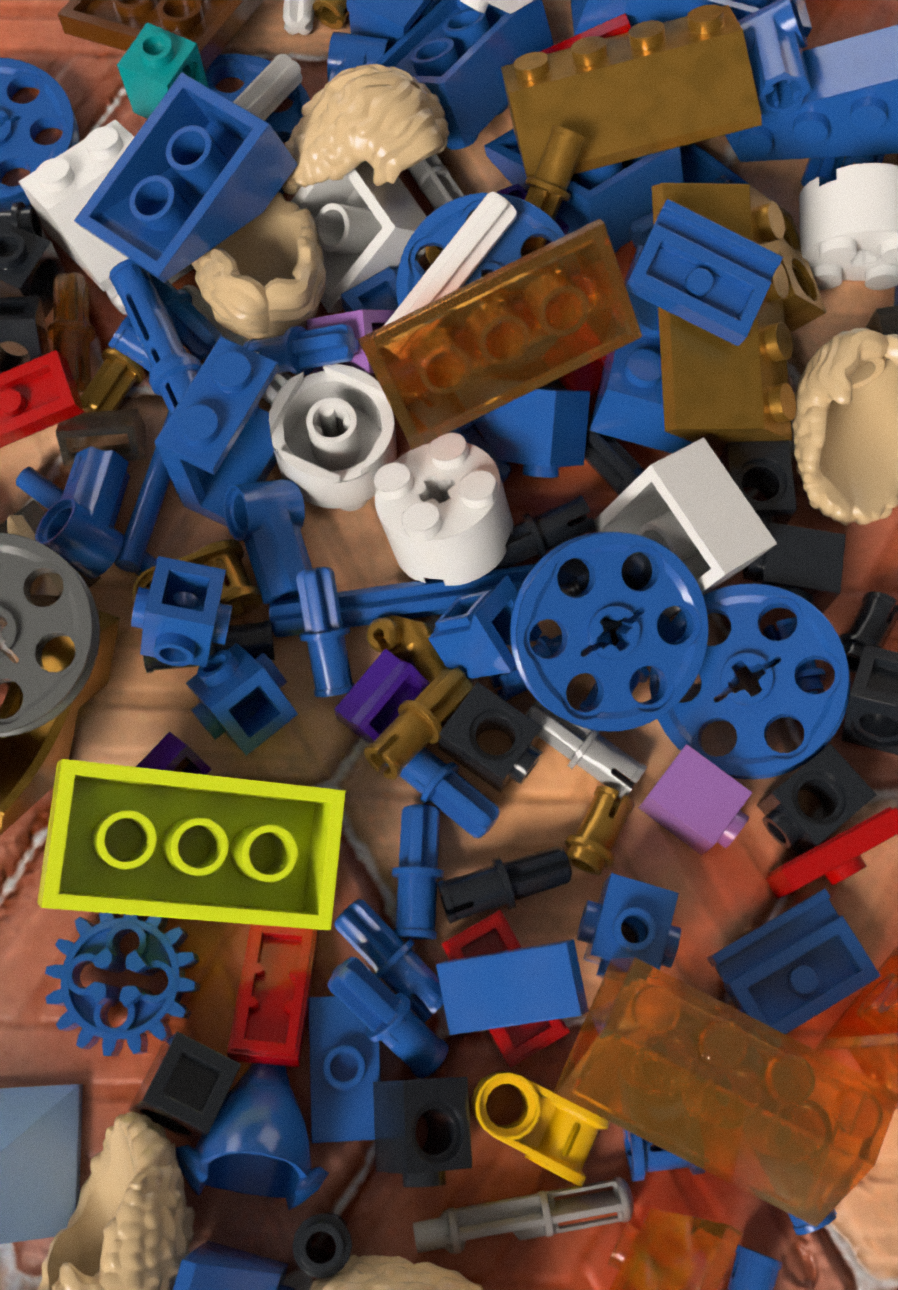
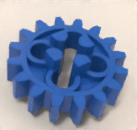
[45,913,201,1057]

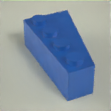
[725,25,898,162]

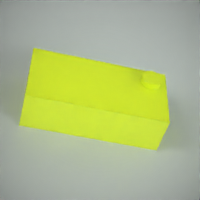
[37,759,346,930]

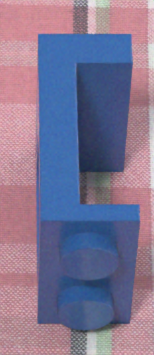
[154,336,279,527]

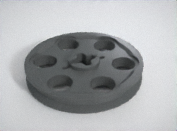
[0,533,100,737]

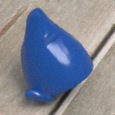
[176,1063,329,1210]

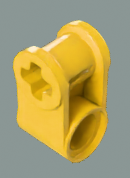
[471,1071,611,1187]

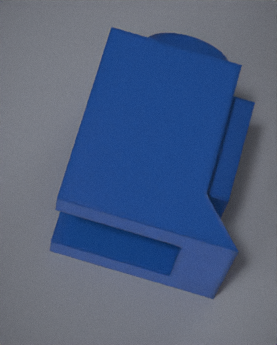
[428,575,542,679]

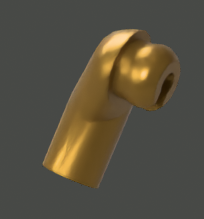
[366,615,447,683]

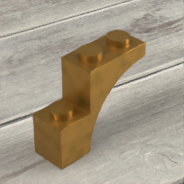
[0,600,120,835]

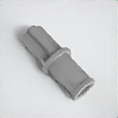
[525,700,647,799]

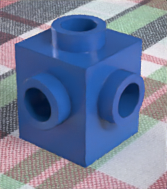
[131,556,233,667]
[186,643,298,756]
[576,873,681,987]

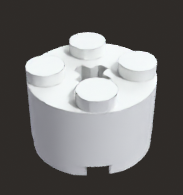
[799,163,898,290]
[269,364,397,511]
[374,432,514,586]

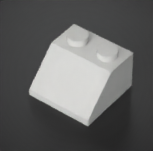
[19,120,134,292]
[291,161,426,313]
[594,438,777,619]

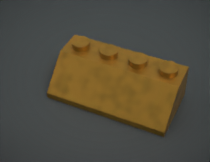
[501,5,762,178]
[651,183,797,453]

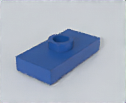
[309,996,381,1143]

